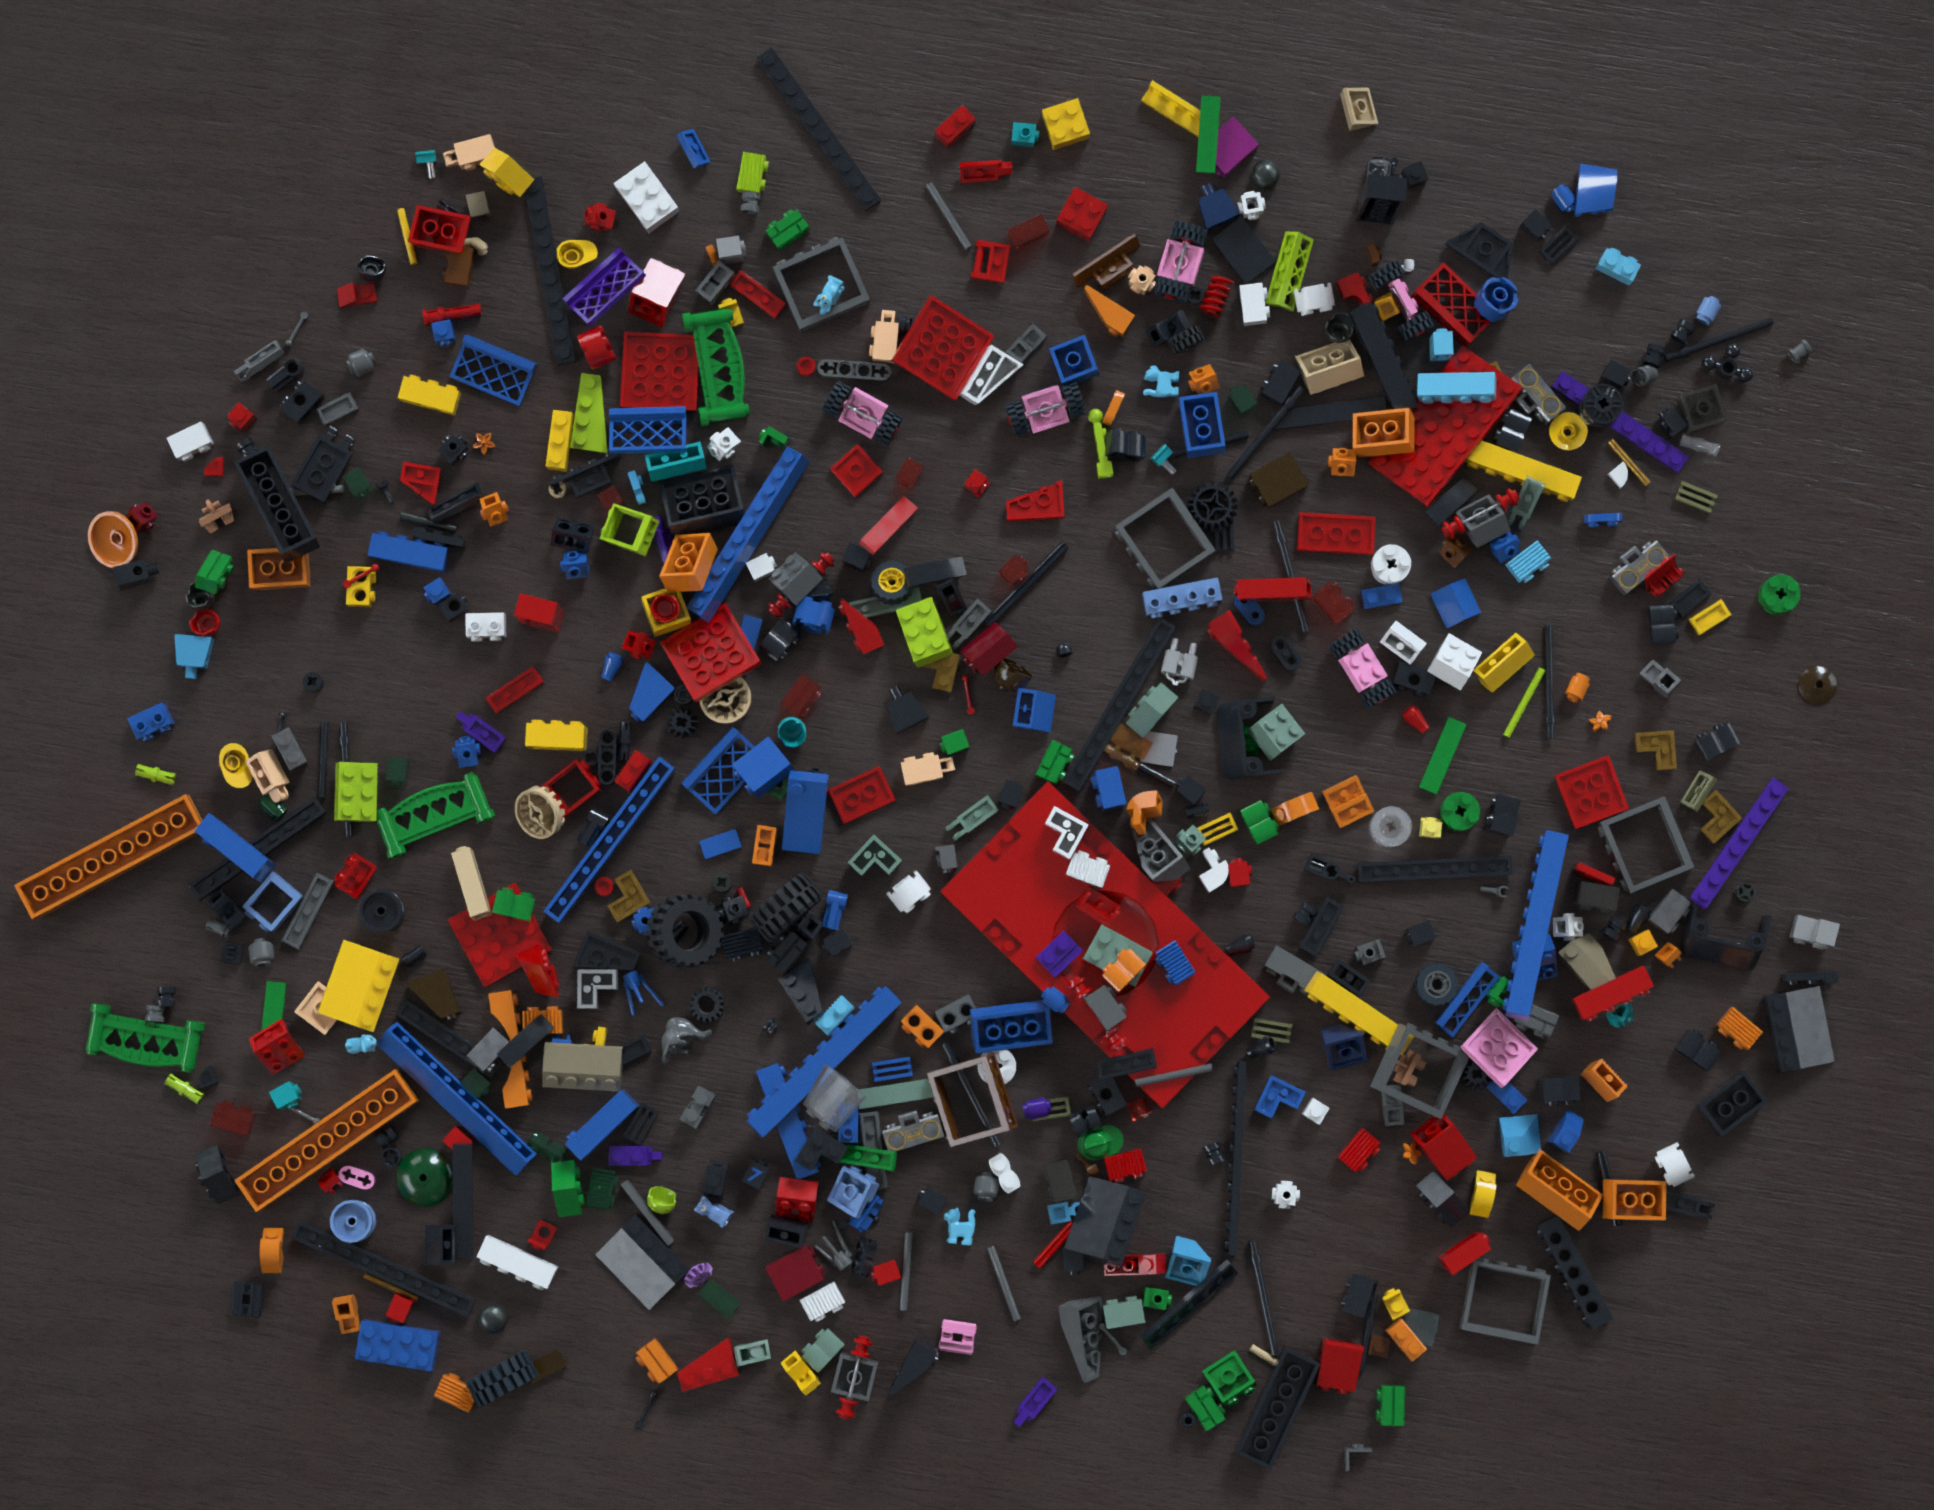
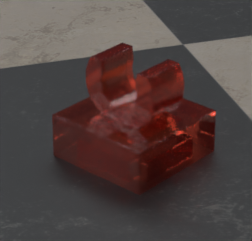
[1126,1098,1152,1121]

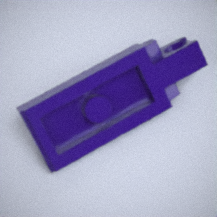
[654,516,674,563]
[456,711,507,753]
[609,1146,663,1166]
[1013,1376,1057,1427]

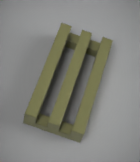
[1674,481,1718,514]
[1680,770,1717,812]
[1251,1018,1292,1043]
[1033,1097,1071,1121]

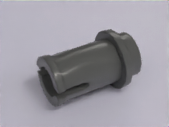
[205,918,232,938]

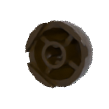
[993,657,1032,692]

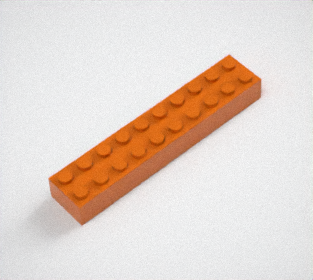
[14,794,203,920]
[234,1069,419,1212]

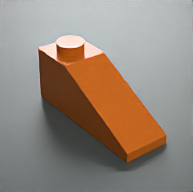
[1084,285,1135,337]

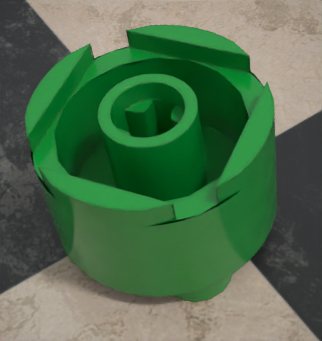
[1758,574,1800,615]
[1439,792,1480,832]

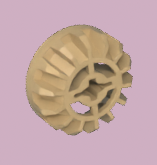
[699,677,751,724]
[515,786,565,839]

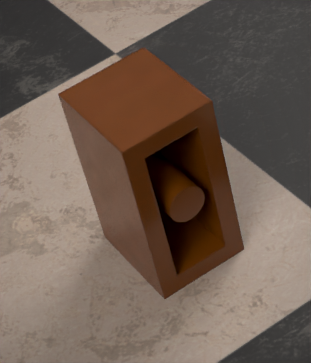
[442,247,476,289]

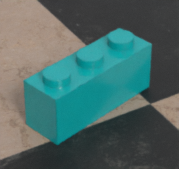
[645,442,707,482]

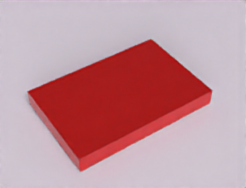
[828,766,896,825]

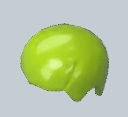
[647,1186,676,1214]

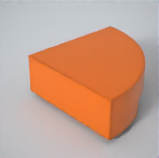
[706,245,719,266]

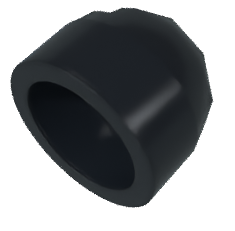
[1057,642,1073,658]

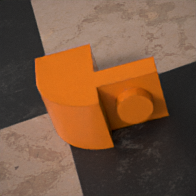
[1126,790,1163,835]
[1271,792,1319,826]
[260,1228,284,1273]
[332,1294,360,1334]

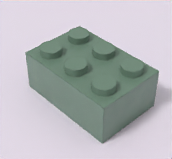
[1083,925,1153,987]

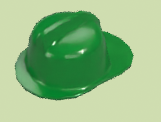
[1078,1125,1123,1161]

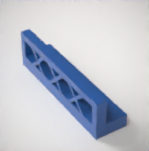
[1434,962,1500,1037]

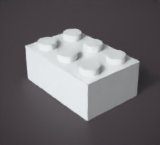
[614,161,679,233]

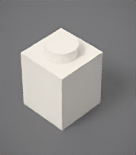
[746,553,777,582]
[1302,1098,1330,1125]

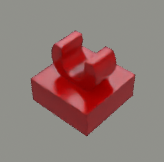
[317,1168,343,1194]

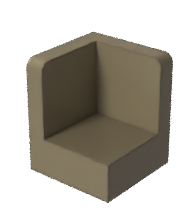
[466,191,491,217]

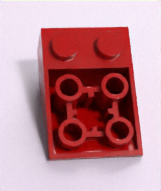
[518,944,560,997]

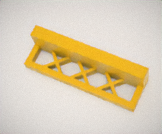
[1141,80,1200,137]

